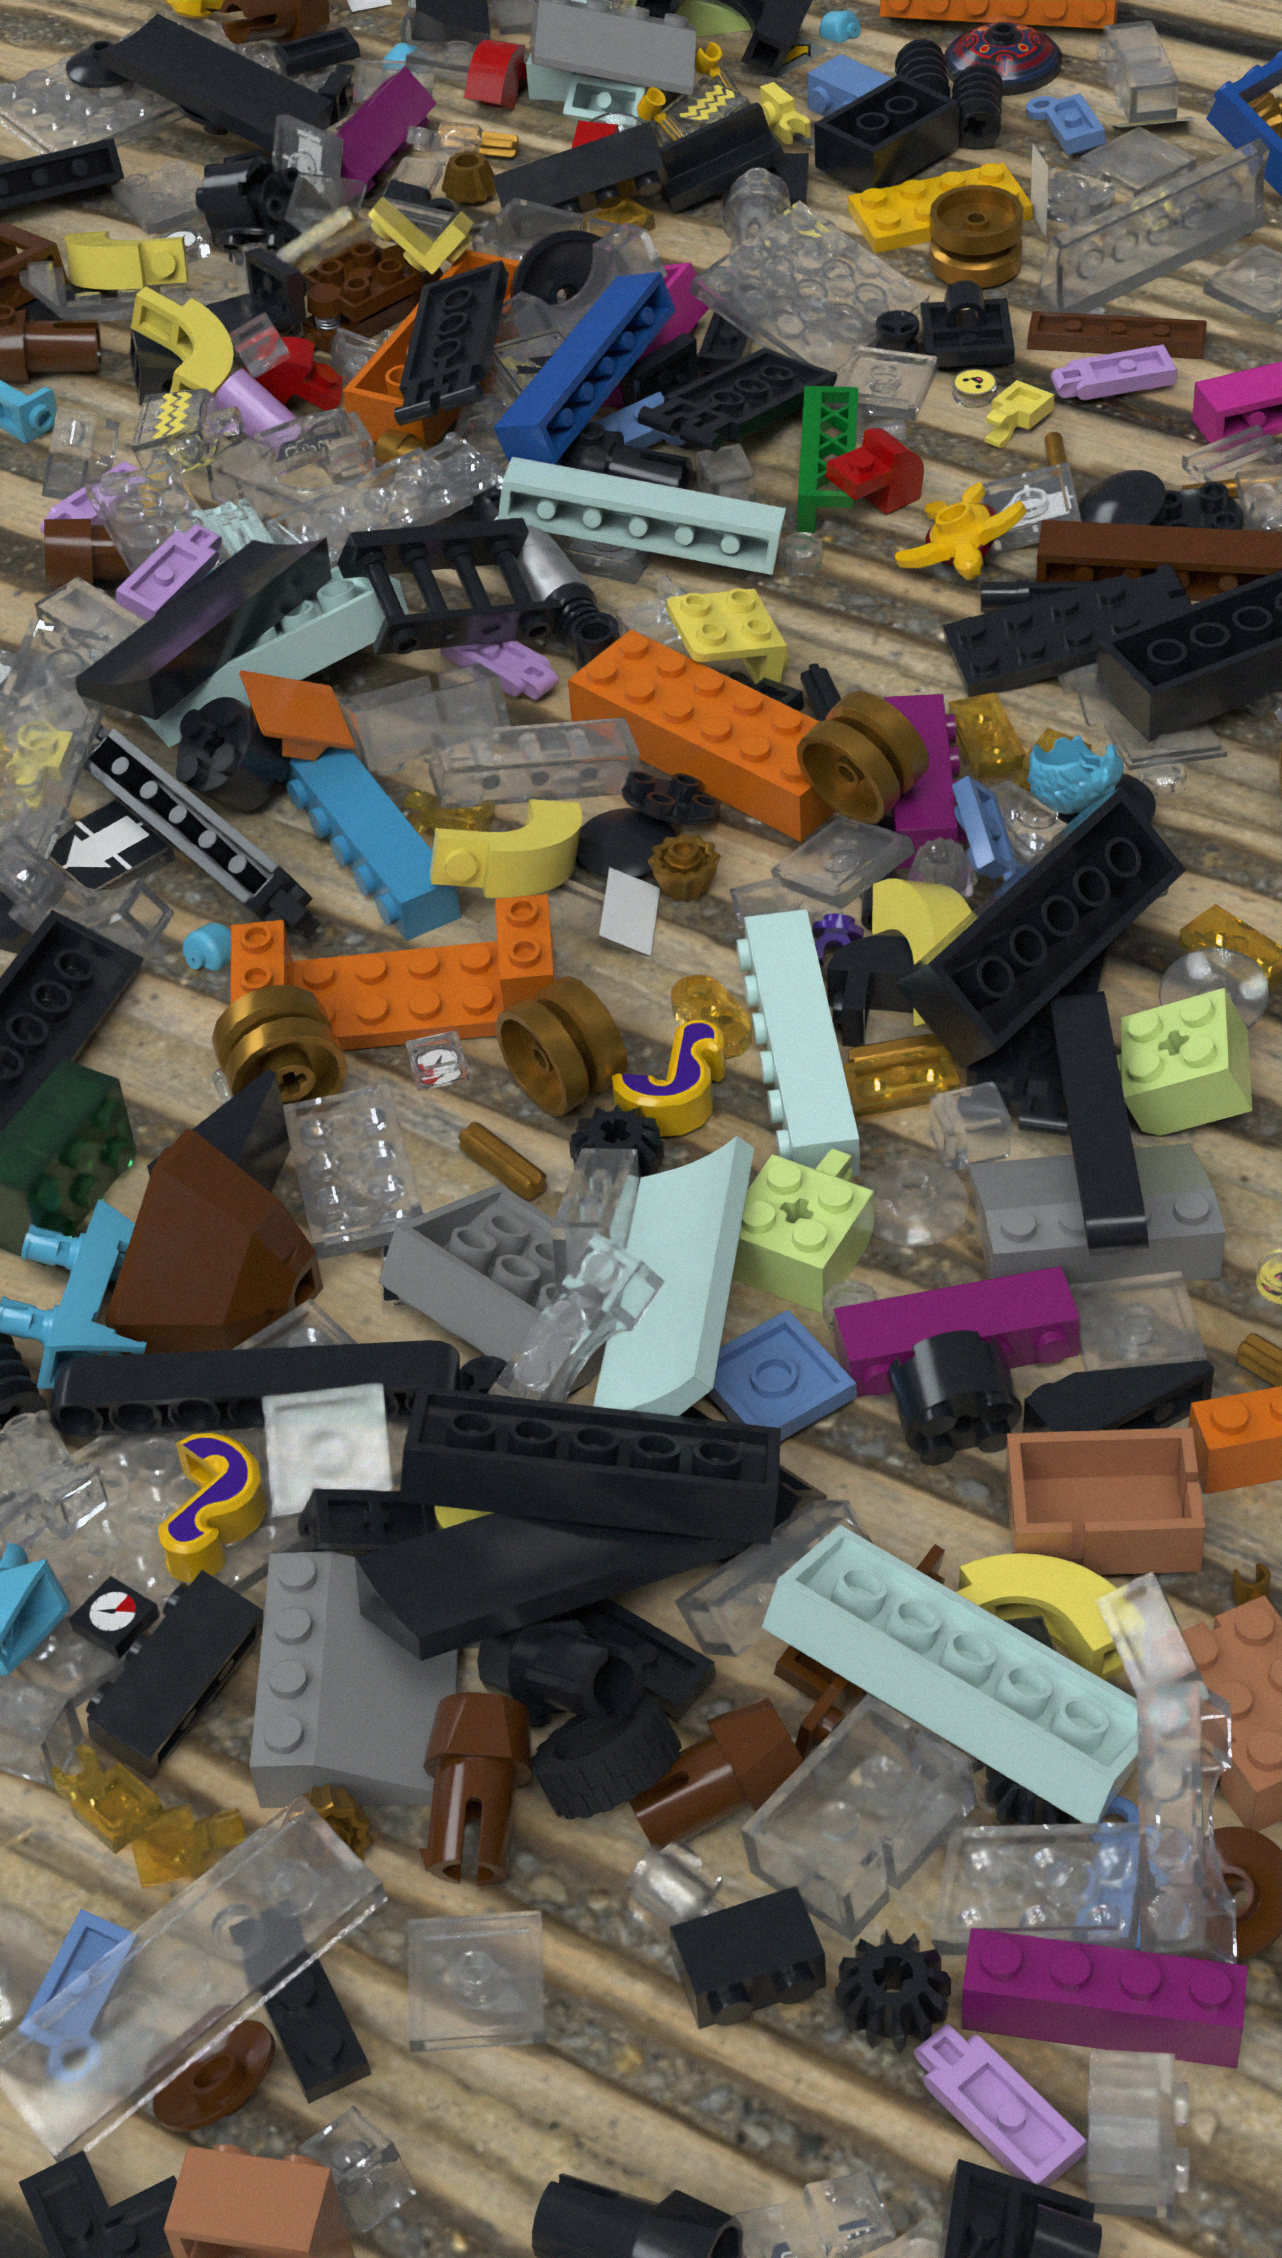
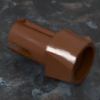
[220,0,330,44]
[0,305,102,384]
[44,518,168,597]
[419,1692,533,1886]
[629,1696,812,1856]

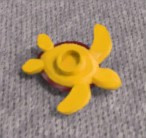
[895,482,1027,580]

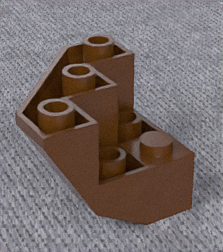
[105,1128,323,1355]

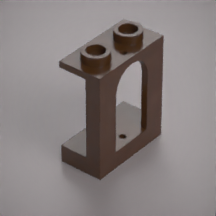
[0,222,68,309]

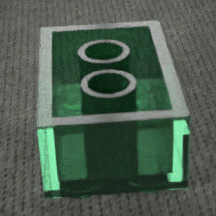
[0,1059,137,1266]

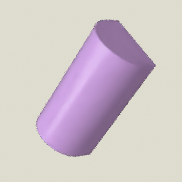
[212,368,310,463]

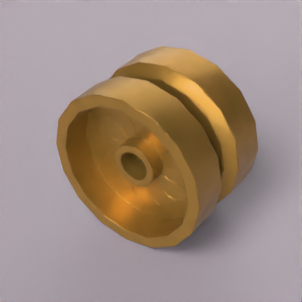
[929,185,1024,288]
[796,690,929,824]
[495,975,628,1117]
[212,985,348,1123]

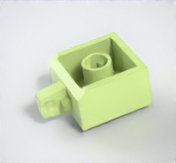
[1116,988,1252,1136]
[732,1148,874,1314]

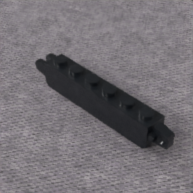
[74,722,321,939]

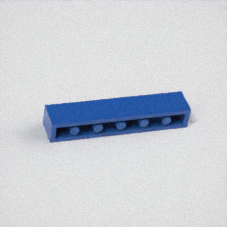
[493,272,676,464]

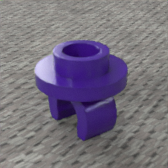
[812,913,864,965]

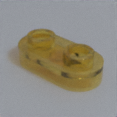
[671,974,752,1059]

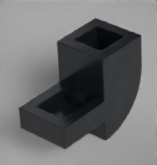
[827,935,914,1047]

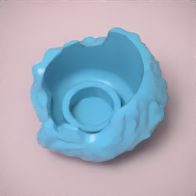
[1026,735,1124,814]

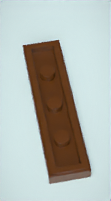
[1027,311,1207,359]

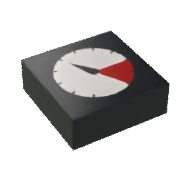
[69,1576,160,1660]

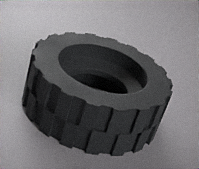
[531,1693,682,1819]

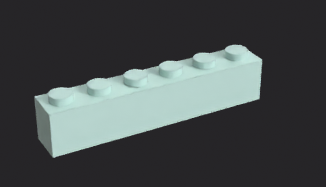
[498,457,786,575]
[736,909,860,1177]

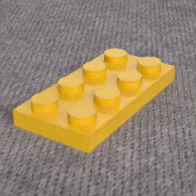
[848,162,1033,253]

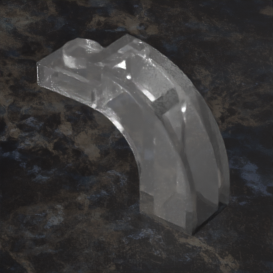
[0,832,175,954]

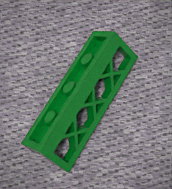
[797,386,858,533]

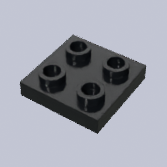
[920,280,1015,369]
[938,2159,1102,2258]

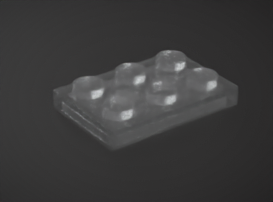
[931,1822,1150,1955]

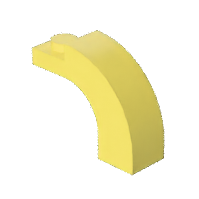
[64,231,189,290]
[131,286,234,425]
[429,799,582,898]
[872,878,972,1028]
[956,1553,1148,1680]

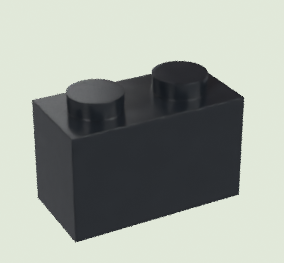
[669,1885,826,2029]

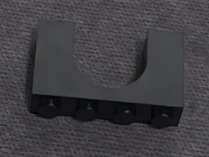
[635,0,813,78]

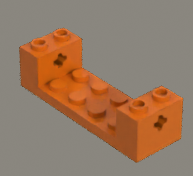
[230,894,557,1050]

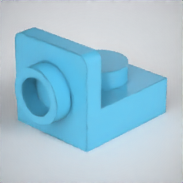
[0,380,60,444]

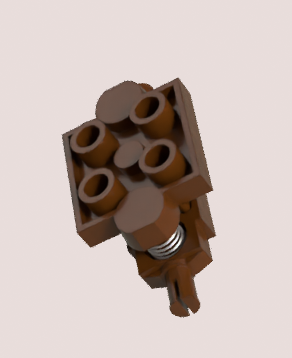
[299,240,443,352]

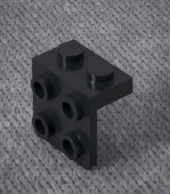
[204,248,307,344]
[622,333,701,449]

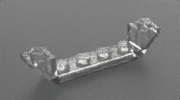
[20,243,278,322]

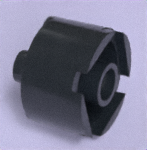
[195,157,278,249]
[176,697,291,811]
[887,1330,1022,1466]

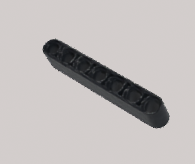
[1050,991,1149,1256]
[50,1340,460,1437]

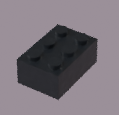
[814,74,959,191]

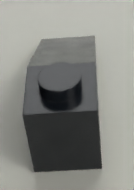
[1023,1360,1214,1433]

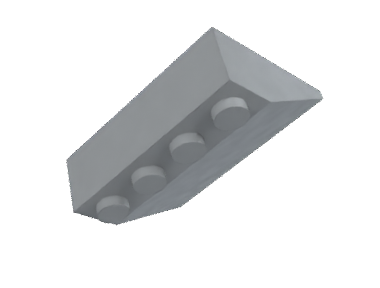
[529,0,696,95]
[968,1143,1226,1292]
[378,1184,623,1400]
[250,1552,459,1808]

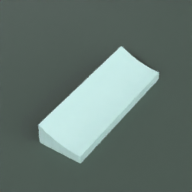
[139,566,409,748]
[593,1136,754,1416]
[761,1525,1169,1829]

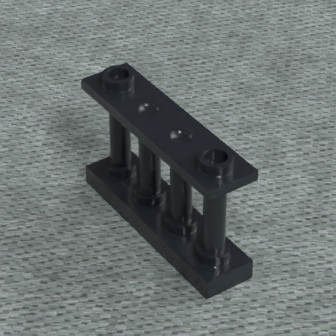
[337,517,563,655]

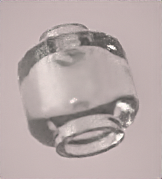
[624,1841,726,1943]

